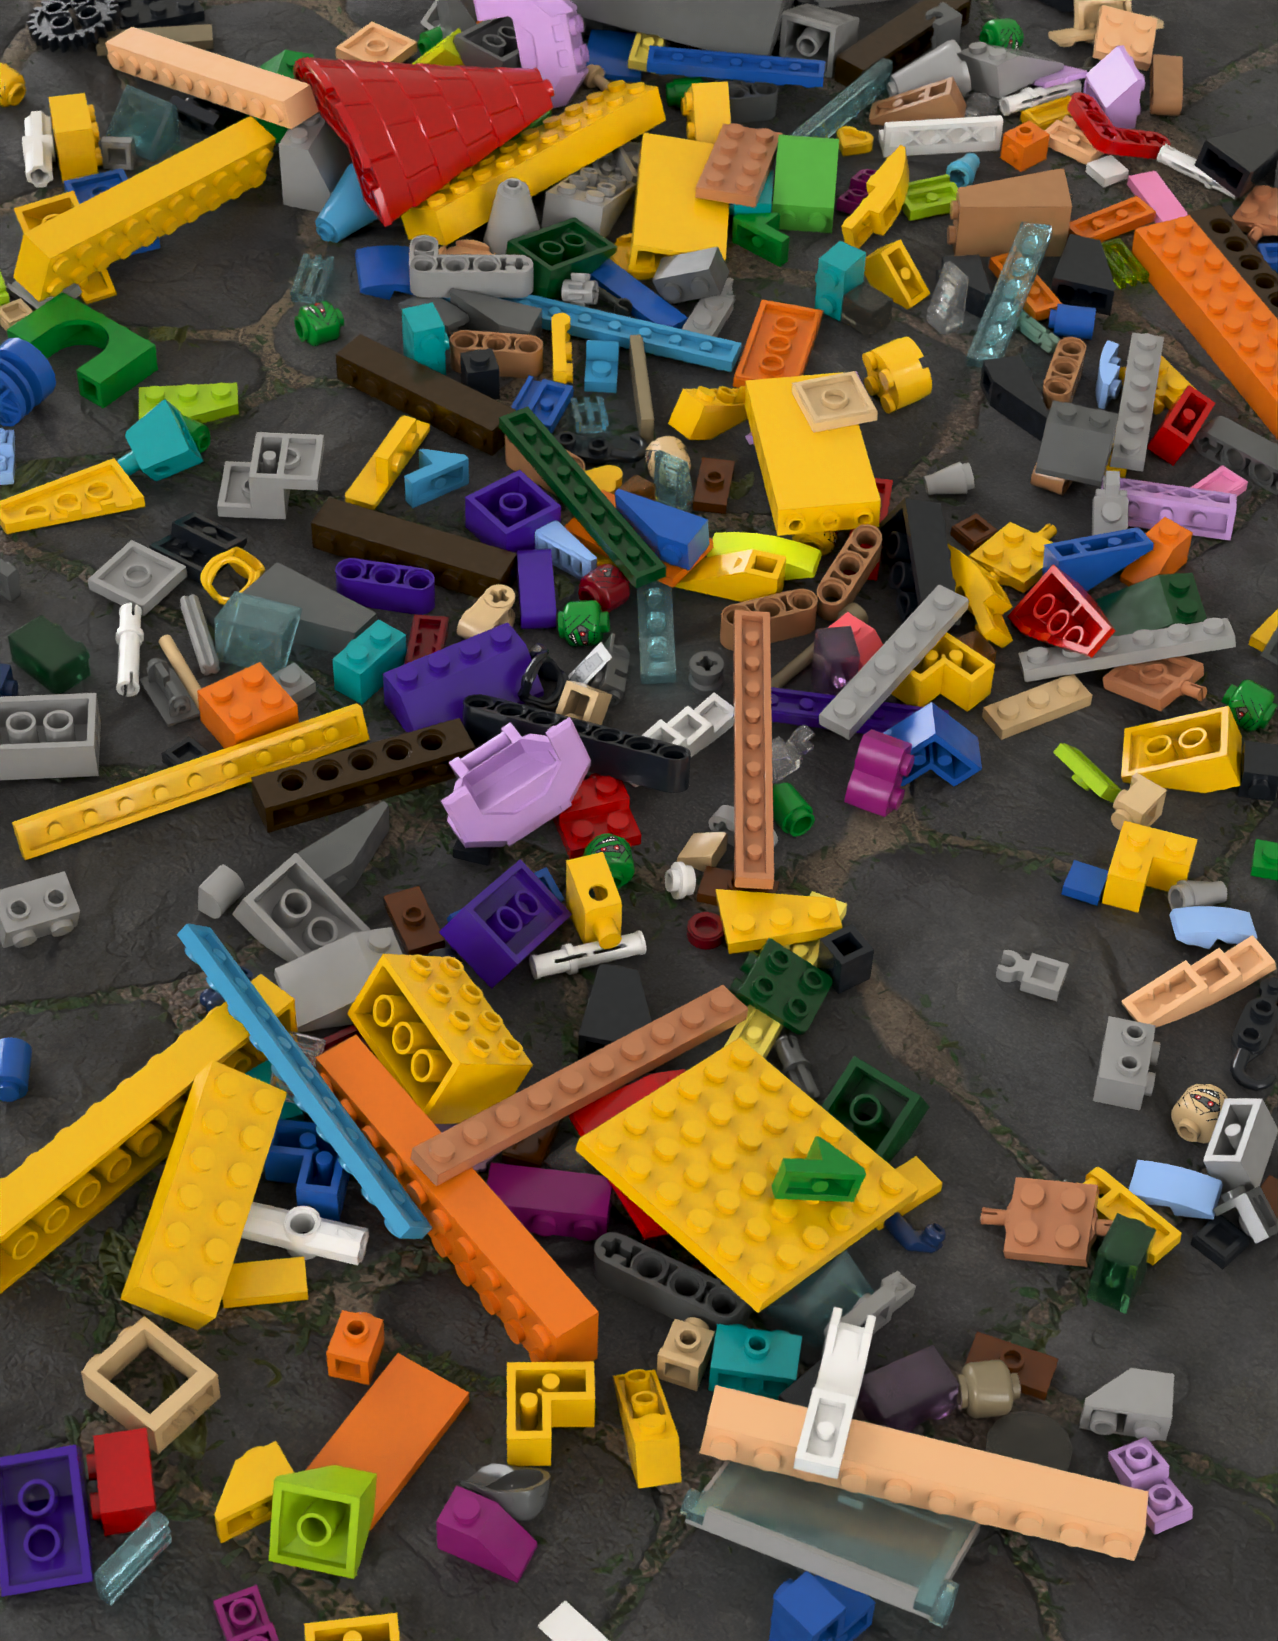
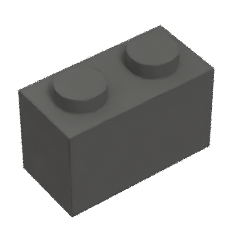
[652,246,730,304]

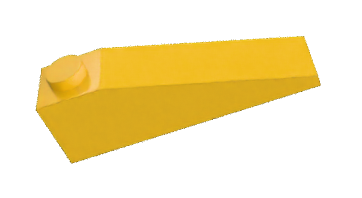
[14,190,117,304]

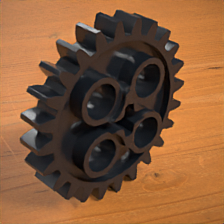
[27,0,122,53]

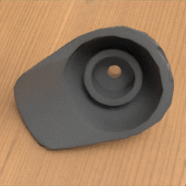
[460,1463,551,1521]

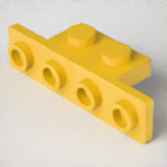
[345,415,430,510]

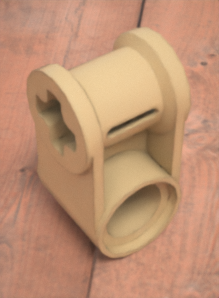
[457,584,515,639]

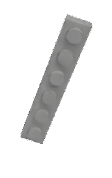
[1110,332,1164,472]
[819,585,969,740]
[1018,618,1236,682]

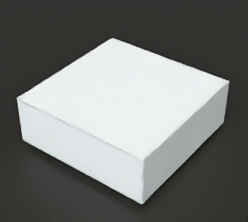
[1086,155,1129,188]

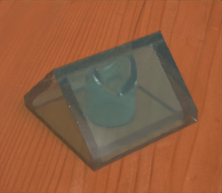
[106,84,180,162]
[215,591,302,674]
[762,1249,874,1352]

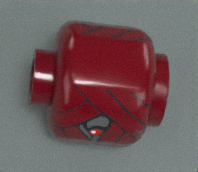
[578,564,630,613]

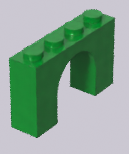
[7,292,158,408]

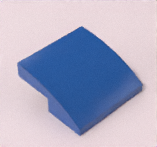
[586,29,643,82]
[355,245,414,300]

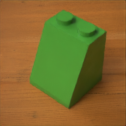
[772,135,839,233]

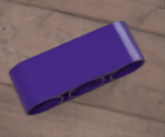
[516,549,556,629]
[335,558,435,615]

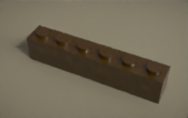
[834,0,971,95]
[336,334,516,456]
[311,497,517,598]

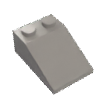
[958,42,1064,99]
[232,853,370,962]
[274,927,403,1033]

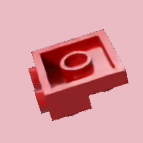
[553,773,642,859]

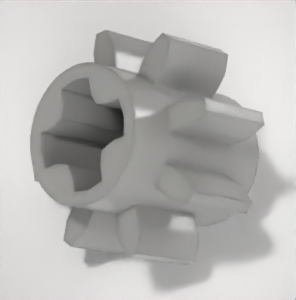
[562,273,599,308]

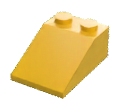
[1121,706,1242,793]

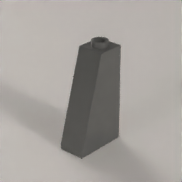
[233,562,377,654]

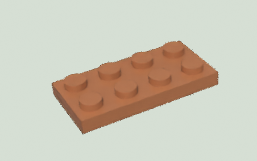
[695,123,782,208]

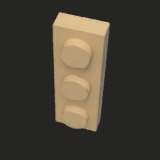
[982,674,1093,740]

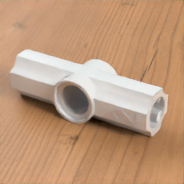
[22,111,56,187]
[241,1202,369,1265]

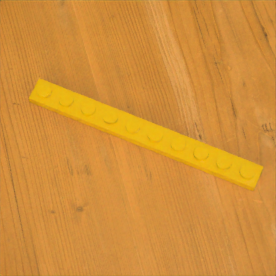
[12,703,370,860]

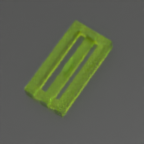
[1101,238,1149,290]

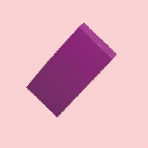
[836,169,876,214]
[213,1585,279,1641]

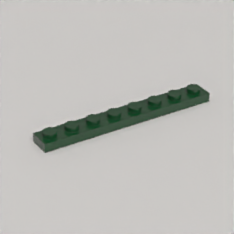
[499,407,666,588]

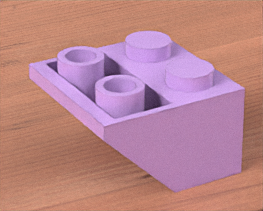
[1083,45,1145,129]

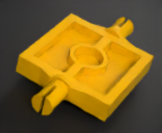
[969,522,1057,593]

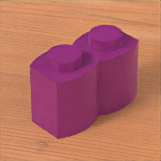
[844,729,915,817]

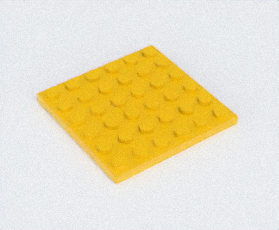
[575,1037,919,1313]

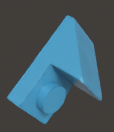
[584,340,619,393]
[404,449,469,508]

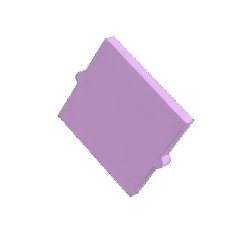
[1030,66,1088,88]

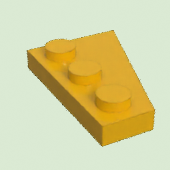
[716,889,842,954]

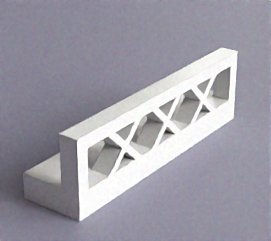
[878,115,1003,157]

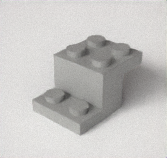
[217,432,324,519]

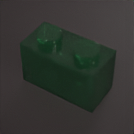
[8,615,91,695]
[1087,1213,1156,1314]

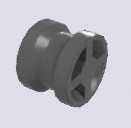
[688,651,724,696]

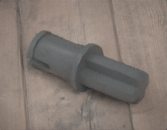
[774,1035,820,1102]

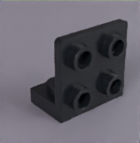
[167,95,246,137]

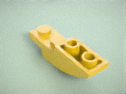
[842,145,909,249]
[947,544,1013,649]

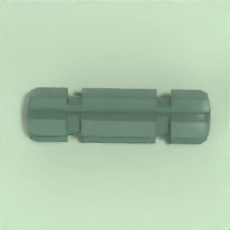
[1009,309,1061,354]

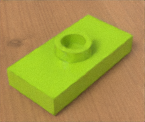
[1053,743,1122,803]

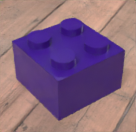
[465,470,561,553]

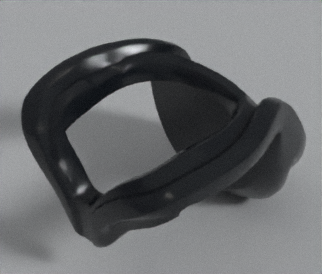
[518,643,569,711]

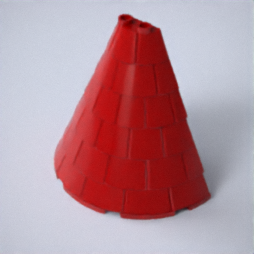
[293,57,554,227]

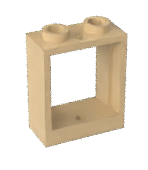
[81,1316,221,1454]

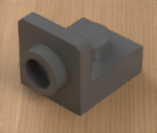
[1213,1185,1278,1244]

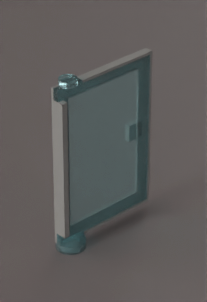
[681,1460,981,1628]

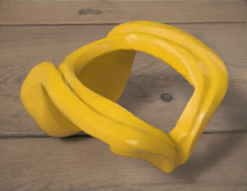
[200,547,265,608]

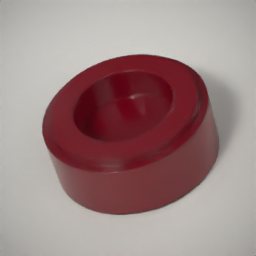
[687,912,725,950]

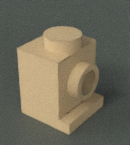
[1111,772,1167,831]
[657,1317,715,1391]

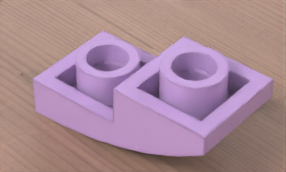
[1108,1437,1193,1535]

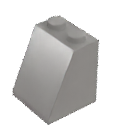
[779,3,859,78]
[279,113,352,212]

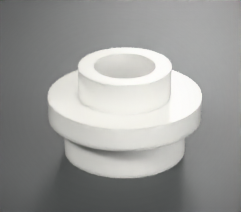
[665,862,696,899]

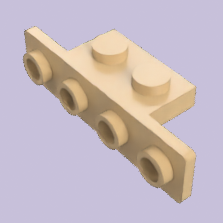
[1049,0,1164,47]

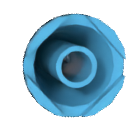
[315,162,378,243]

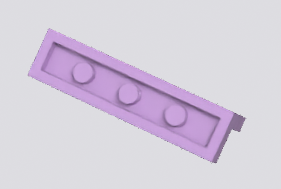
[1101,475,1237,541]

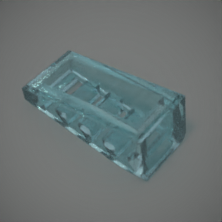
[653,450,694,512]

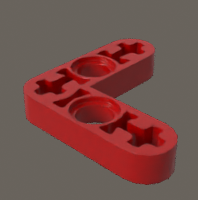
[1067,92,1171,159]

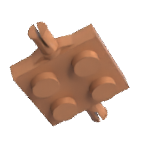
[1232,185,1278,247]
[1103,656,1207,711]
[981,1177,1123,1267]

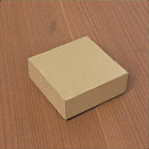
[0,298,33,331]

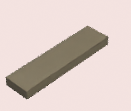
[96,24,214,56]
[629,335,654,444]

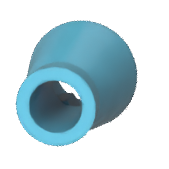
[946,153,980,188]

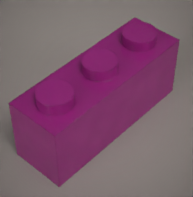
[487,1163,613,1241]

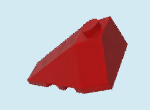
[1007,564,1116,658]

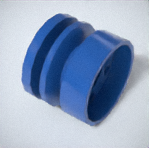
[0,338,56,426]

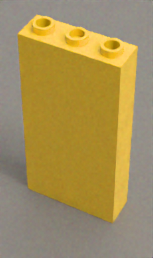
[628,132,729,273]
[745,372,881,536]

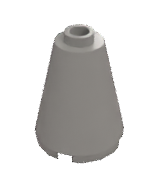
[886,39,971,98]
[483,178,540,255]

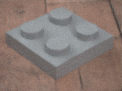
[88,540,187,616]

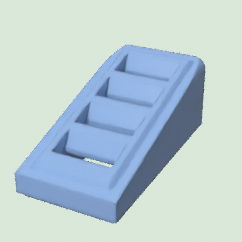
[535,520,597,580]

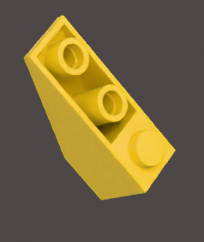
[668,386,748,440]
[675,549,786,602]
[613,1369,682,1489]

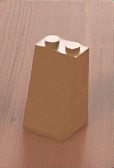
[947,169,1072,257]

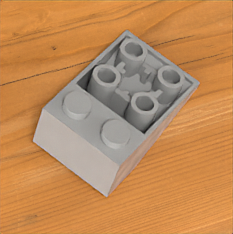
[541,167,636,237]

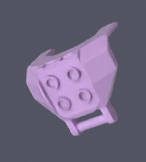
[473,0,589,109]
[441,717,591,848]

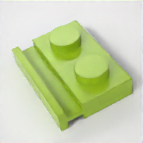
[902,174,958,221]

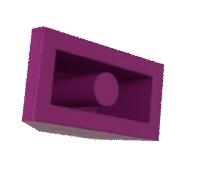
[436,1485,537,1583]

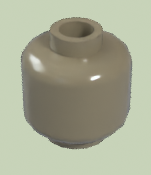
[954,1359,1021,1419]

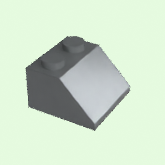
[1035,400,1119,487]

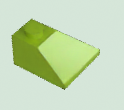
[269,1465,377,1579]

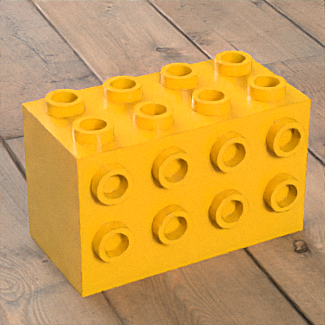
[347,954,533,1124]

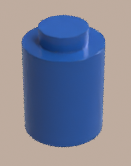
[1048,304,1096,340]
[0,1038,32,1102]

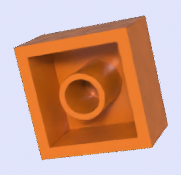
[197,662,299,749]

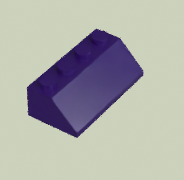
[383,622,544,732]

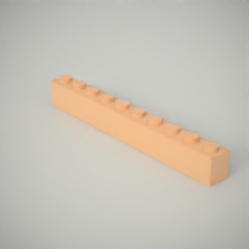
[105,27,319,129]
[700,1385,1148,1561]

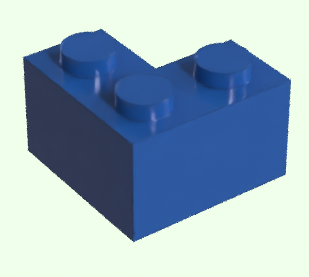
[883,702,982,787]
[264,1119,350,1222]
[769,1571,875,1641]

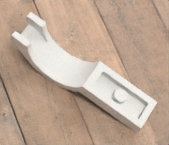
[793,1307,876,1479]

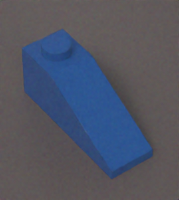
[615,489,710,570]
[1042,527,1154,591]

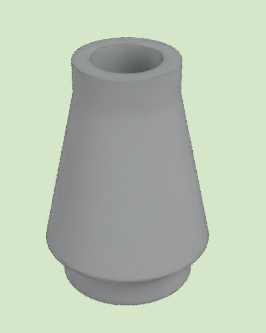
[923,461,975,496]
[1168,880,1227,909]

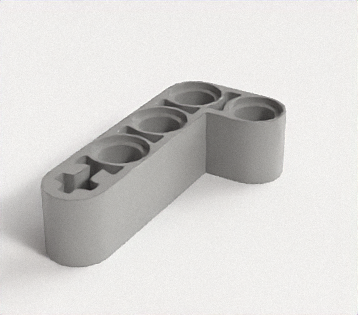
[409,235,533,298]

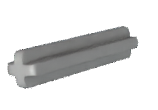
[180,594,220,676]

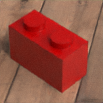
[1147,384,1215,466]
[86,1428,159,1536]

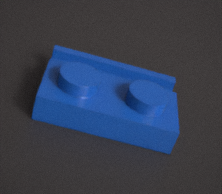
[511,375,573,434]

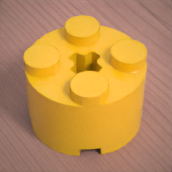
[862,337,932,414]

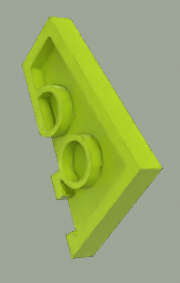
[139,382,239,424]

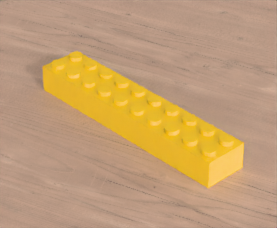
[401,80,666,246]
[13,116,276,302]
[0,974,299,1294]

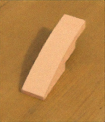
[1122,935,1276,1028]

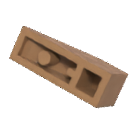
[869,77,967,126]

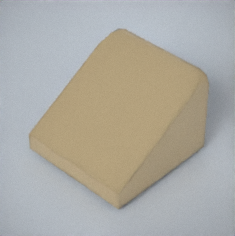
[677,832,728,872]

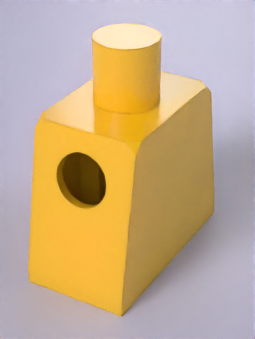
[566,852,622,949]

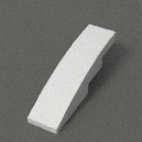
[630,693,734,787]

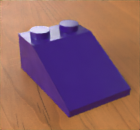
[439,859,572,989]
[0,1445,94,1597]

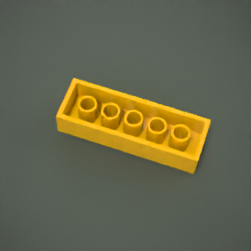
[120,1060,287,1330]

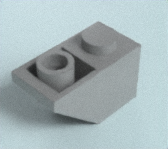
[1079,1368,1174,1441]

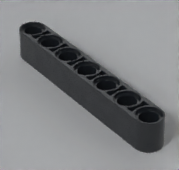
[463,694,691,793]

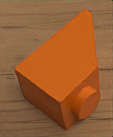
[1119,517,1193,586]

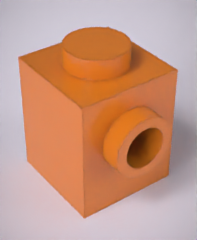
[1000,121,1050,172]
[326,1310,385,1385]

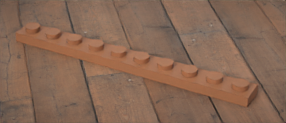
[733,610,774,889]
[411,985,749,1186]

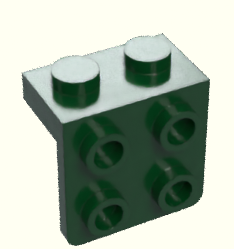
[728,938,833,1035]

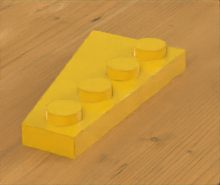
[0,458,145,534]

